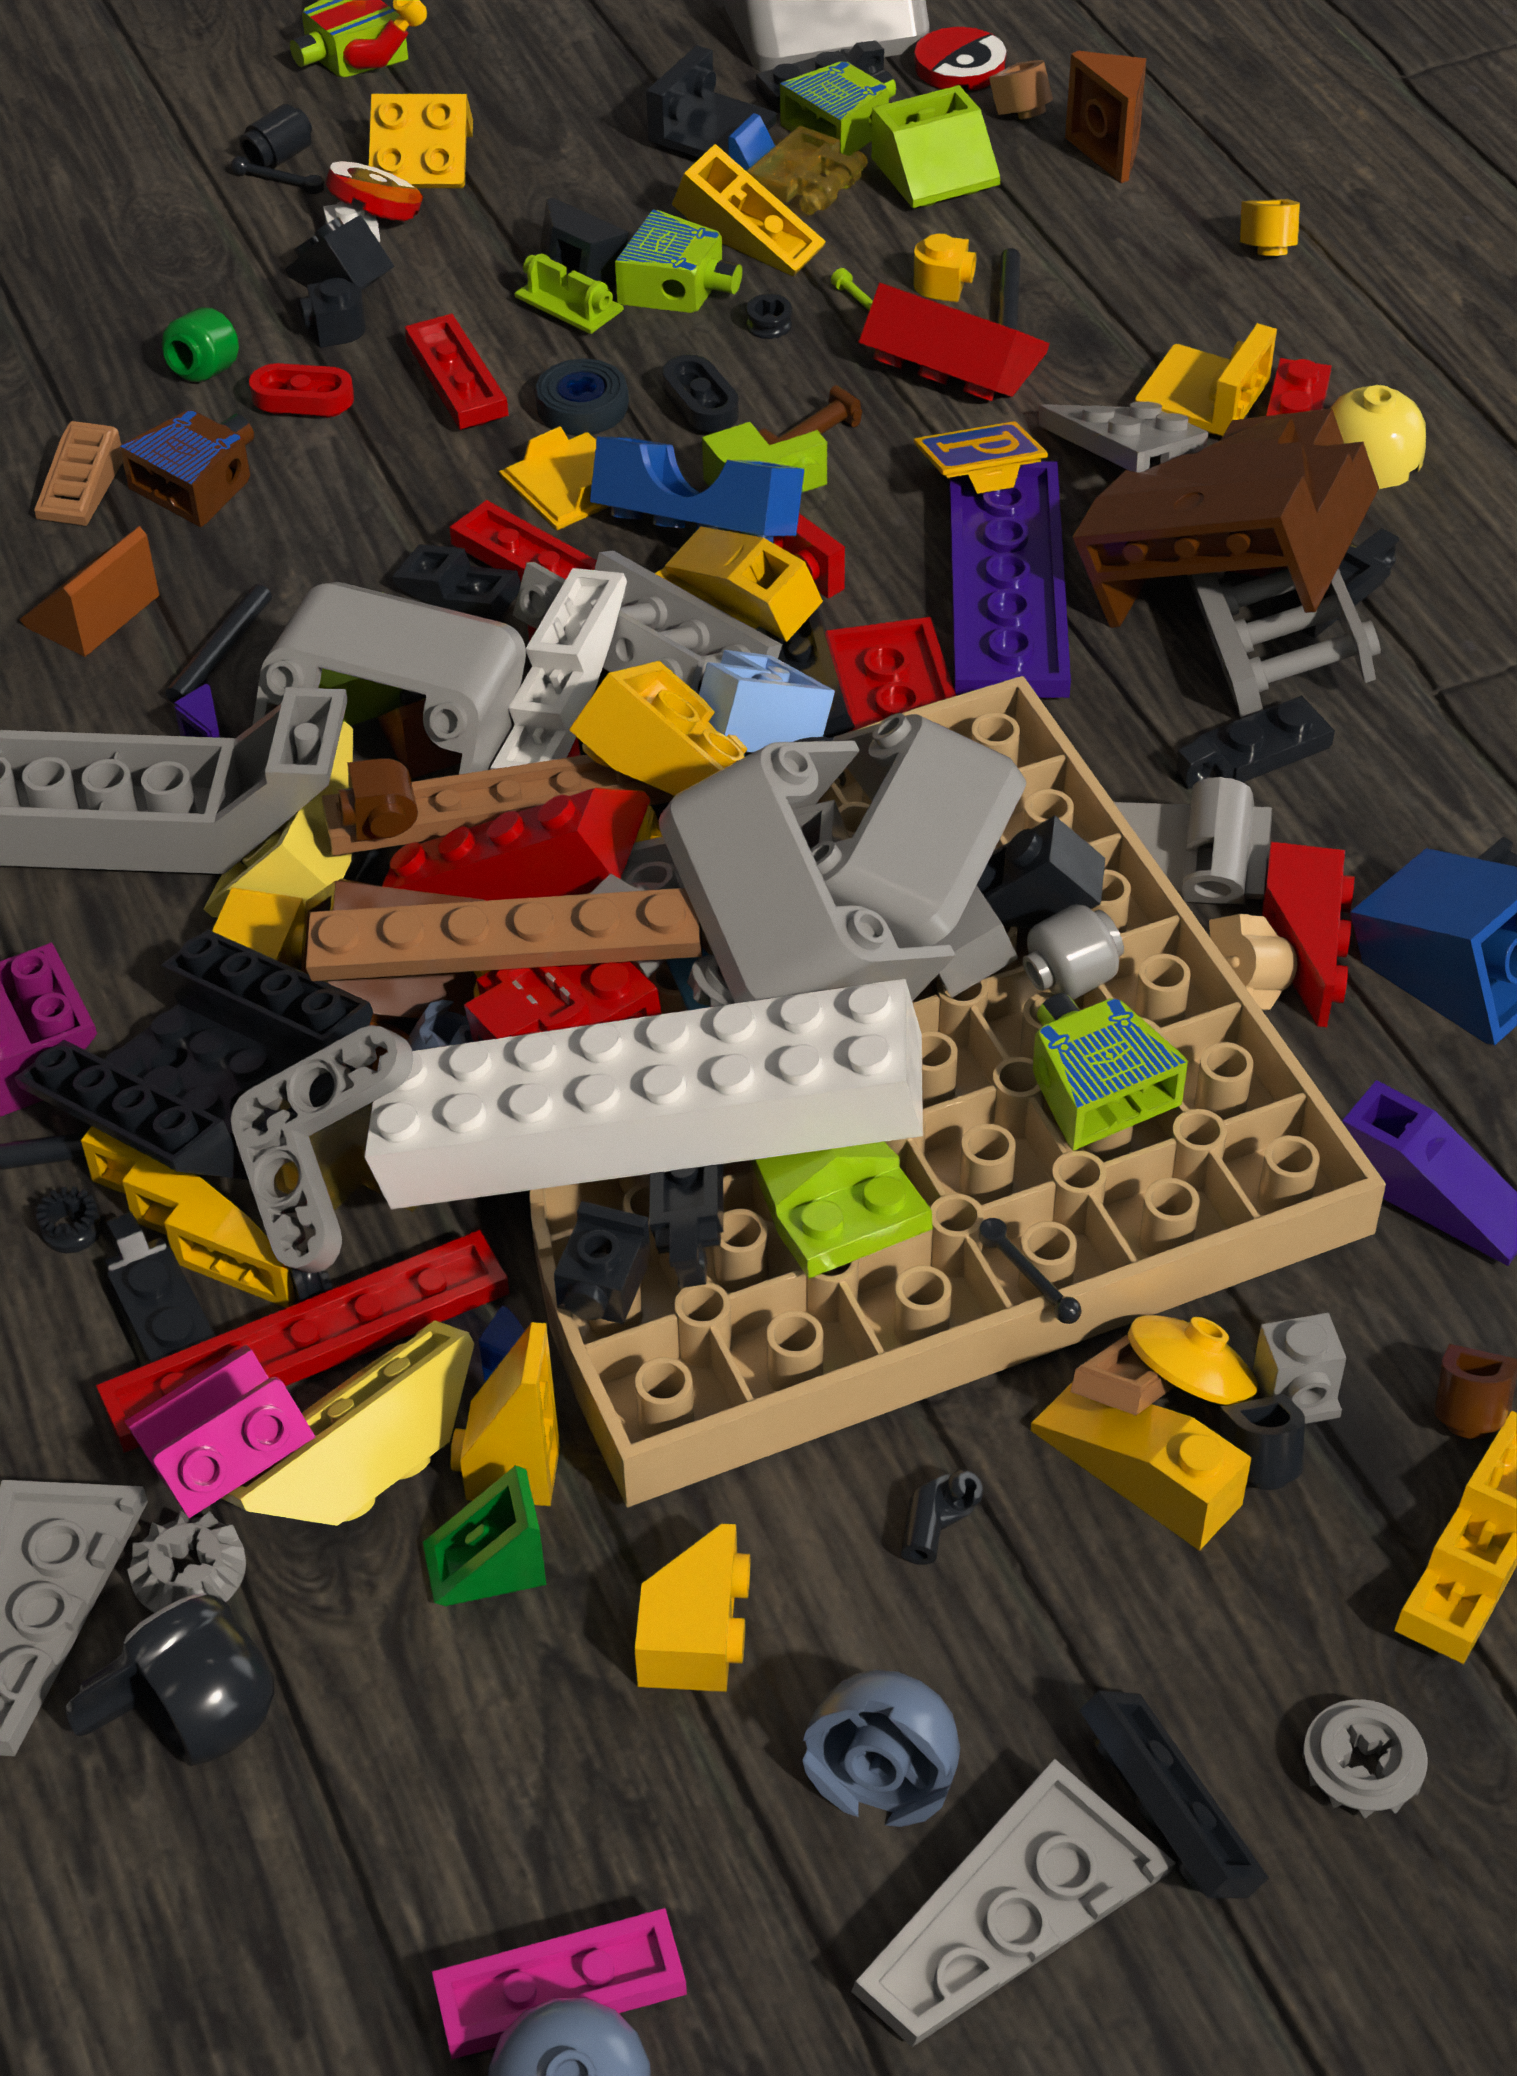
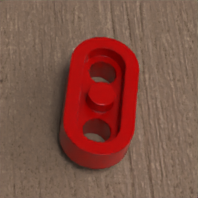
[249,363,354,417]

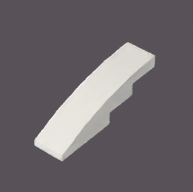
[490,568,627,769]

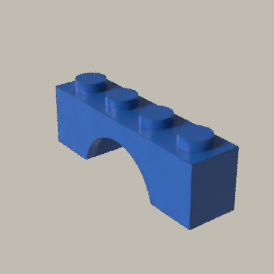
[590,436,804,543]

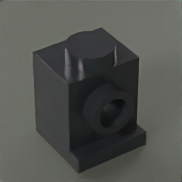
[554,1201,651,1325]

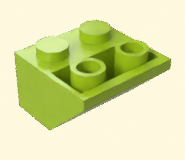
[871,85,1000,208]

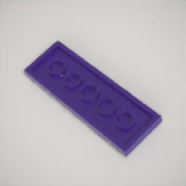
[949,461,1071,698]

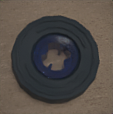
[535,358,629,436]

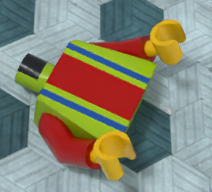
[290,0,427,78]

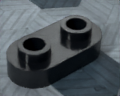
[663,355,739,434]

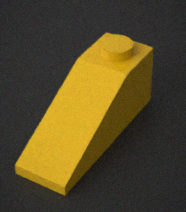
[672,144,826,276]
[451,1322,560,1506]
[1030,1382,1252,1551]

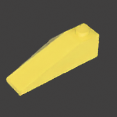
[204,721,353,918]

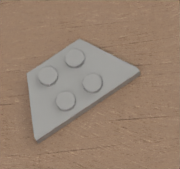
[1038,402,1208,472]

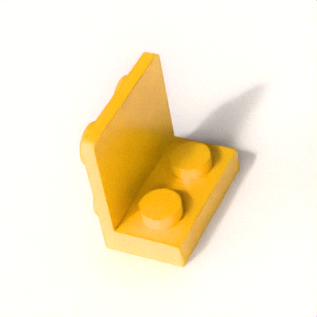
[369,94,473,188]
[1135,323,1277,436]

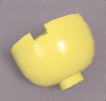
[1330,385,1426,489]

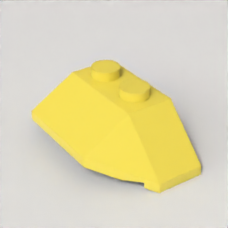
[222,1320,474,1526]

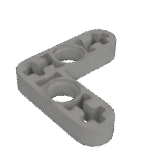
[231,1025,413,1273]

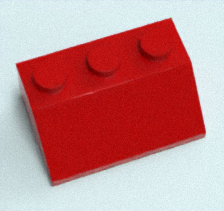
[859,282,1050,401]

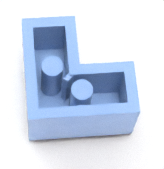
[699,650,835,756]

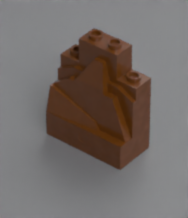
[1072,408,1379,628]

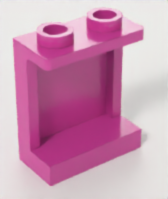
[125,1345,316,1518]

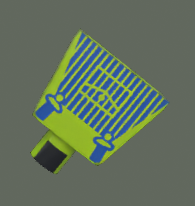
[780,61,896,162]
[615,209,742,313]
[1033,993,1188,1151]

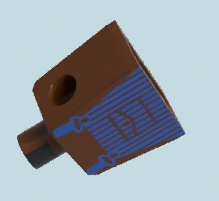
[120,410,254,528]

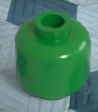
[161,307,239,383]

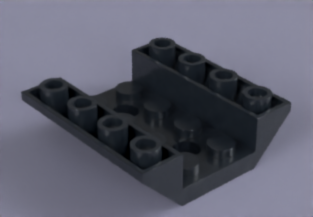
[14,929,373,1180]

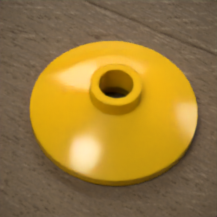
[1128,1315,1258,1405]

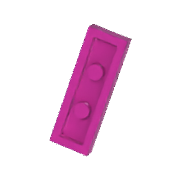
[432,1908,687,2060]

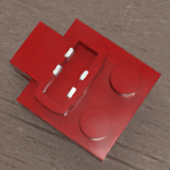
[464,961,662,1042]

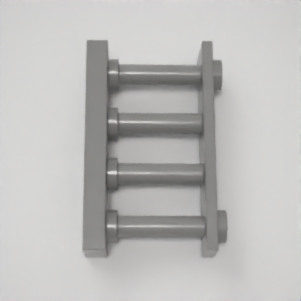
[513,550,782,692]
[1187,568,1381,719]

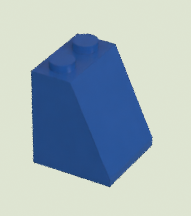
[1350,848,1517,1045]

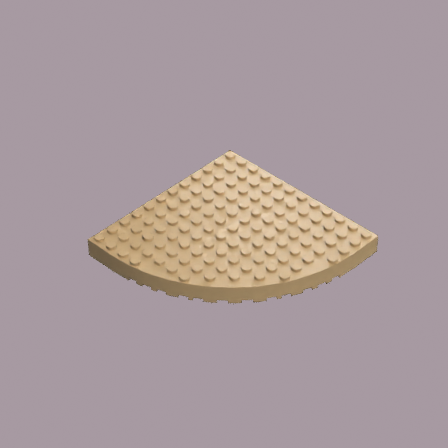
[530,676,1386,1508]

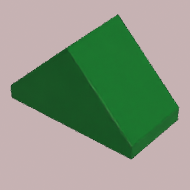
[423,1465,547,1606]

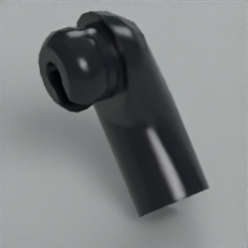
[901,1469,984,1565]

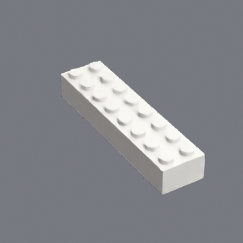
[365,979,923,1209]

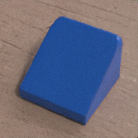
[728,113,782,186]

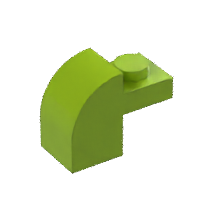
[702,422,827,493]

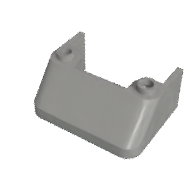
[724,0,929,72]
[253,582,526,774]
[810,713,1026,948]
[659,741,956,1004]

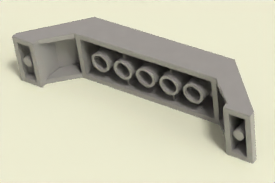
[0,687,348,874]

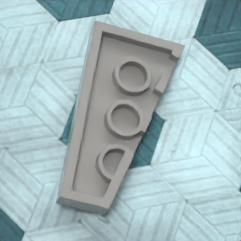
[0,1480,148,1756]
[851,1759,1176,2047]

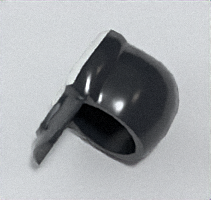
[65,1594,274,1766]

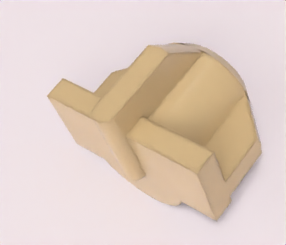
[1209,914,1297,1011]

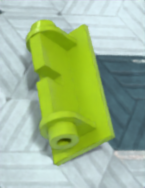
[515,253,624,334]

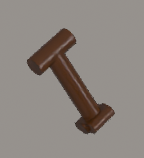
[759,385,862,445]

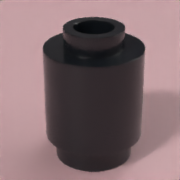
[239,104,312,169]

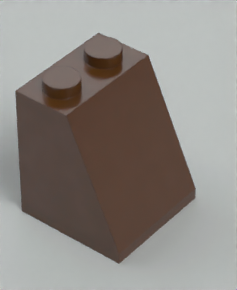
[300,881,485,1030]

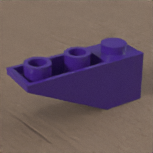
[1342,1080,1517,1266]

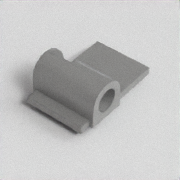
[1114,777,1272,904]

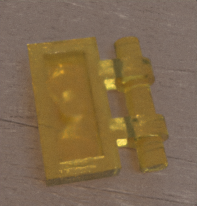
[747,126,868,215]

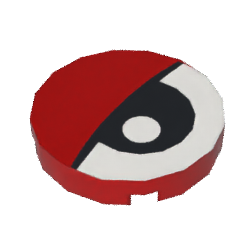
[914,26,1007,91]
[325,161,423,221]

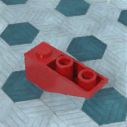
[1261,842,1355,1027]

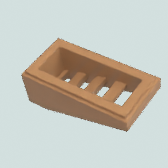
[34,421,123,526]

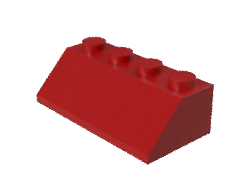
[382,788,651,901]

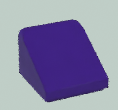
[174,684,220,738]

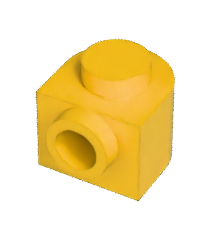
[1240,199,1300,256]
[913,234,976,302]

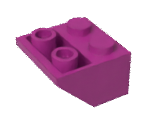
[0,942,97,1117]

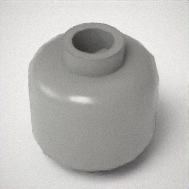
[1023,904,1124,1000]

